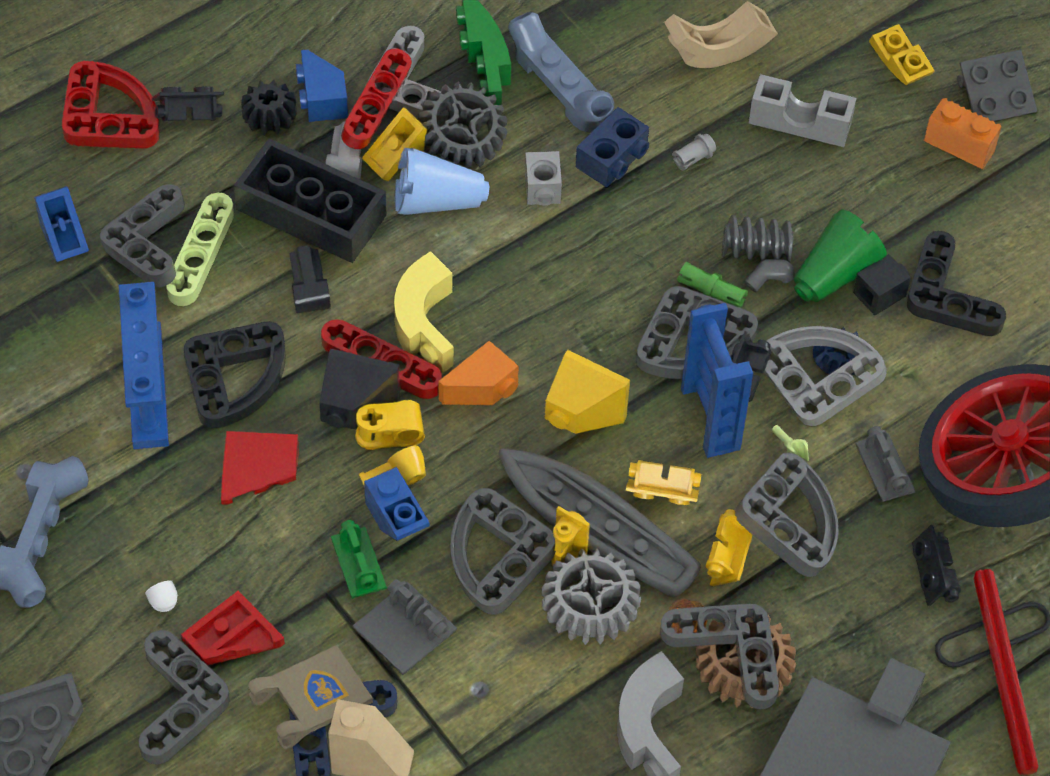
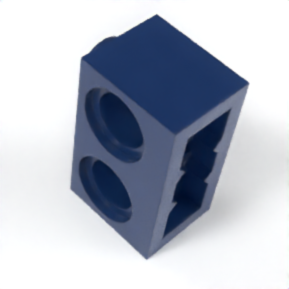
[575,107,649,188]

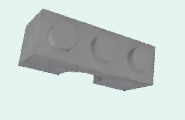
[749,74,856,147]

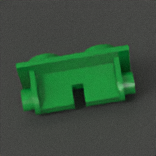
[331,520,387,599]

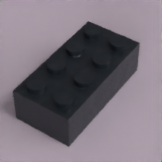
[234,139,387,263]

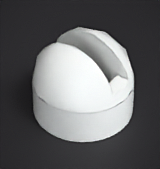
[145,581,178,612]

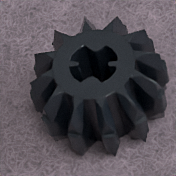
[241,79,297,136]

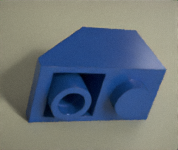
[296,50,348,122]
[364,467,430,541]

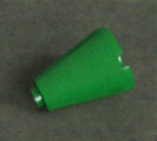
[794,209,887,302]

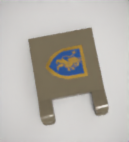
[248,645,373,749]

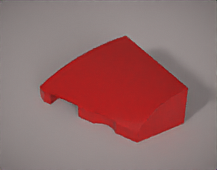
[221,431,299,505]

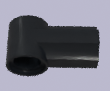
[289,245,331,313]

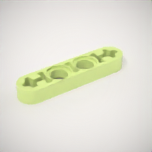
[166,193,234,306]

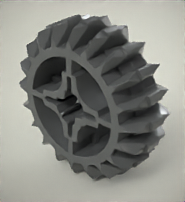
[418,81,507,169]

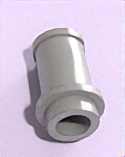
[672,134,716,171]

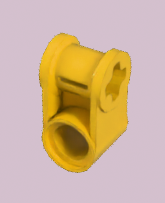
[355,400,425,450]

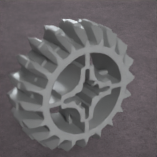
[542,548,641,645]

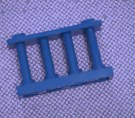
[119,282,169,449]
[681,303,753,458]

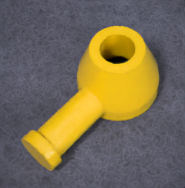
[358,445,426,486]

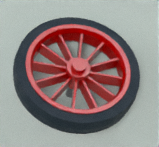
[919,364,1050,527]

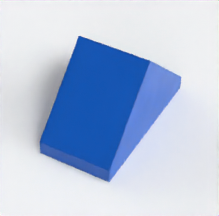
[34,186,89,262]

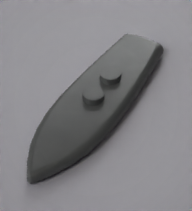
[498,448,701,598]

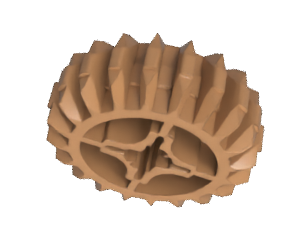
[695,614,796,708]

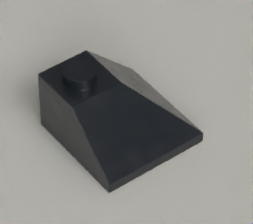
[319,349,400,429]

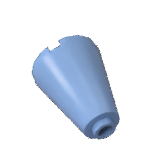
[395,148,489,215]

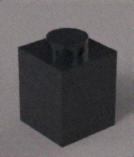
[853,254,911,316]

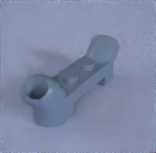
[508,12,614,132]
[0,456,89,608]

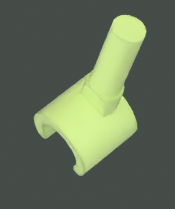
[772,425,809,461]

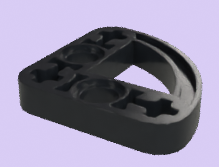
[184,321,286,428]

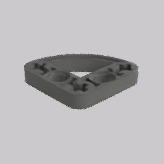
[636,286,758,379]
[735,452,838,577]
[450,488,556,615]

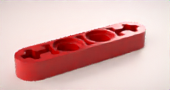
[341,49,412,149]
[321,319,442,399]

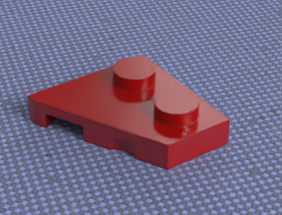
[181,591,285,665]

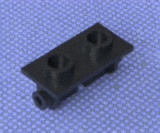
[152,86,224,121]
[732,331,772,402]
[912,525,961,606]

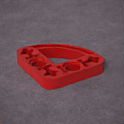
[62,61,160,148]

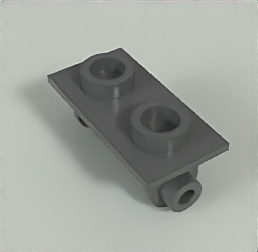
[855,426,916,502]

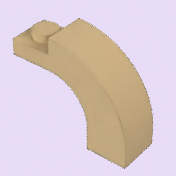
[664,1,778,68]

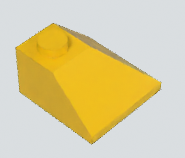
[545,350,630,434]

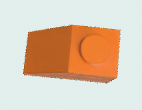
[439,341,519,405]

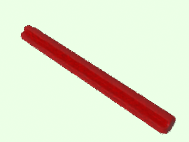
[973,569,1039,775]

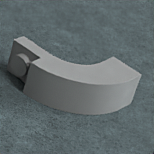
[617,651,684,776]

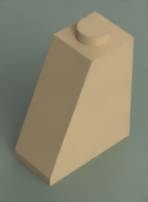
[328,699,414,776]

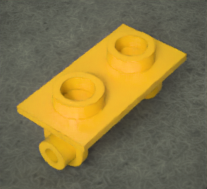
[626,460,702,505]
[551,506,590,566]
[705,509,753,586]

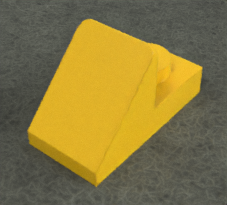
[362,107,427,181]

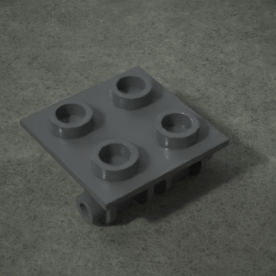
[957,49,1037,121]
[353,579,457,675]

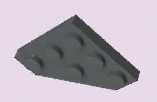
[0,673,83,776]

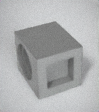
[525,151,562,206]

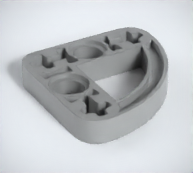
[764,326,887,426]

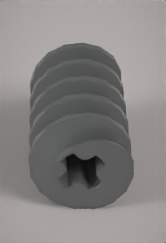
[722,215,793,262]

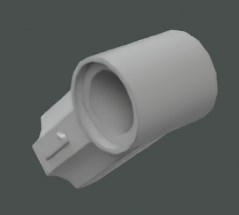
[326,122,363,179]

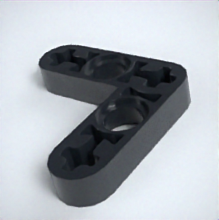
[907,230,1006,336]

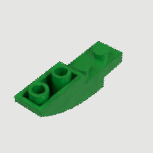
[456,0,511,105]

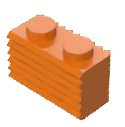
[924,98,1001,169]

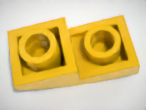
[869,24,935,85]

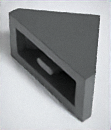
[866,658,925,725]

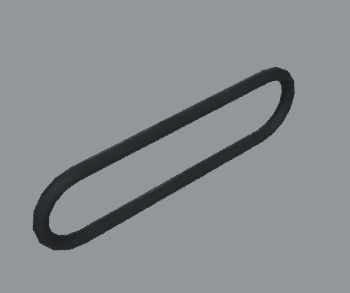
[935,601,1050,668]

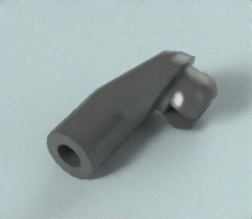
[744,259,795,292]

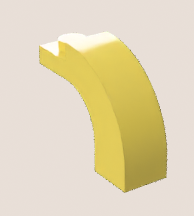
[394,251,454,373]

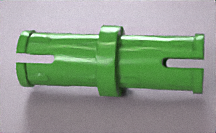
[677,262,748,308]

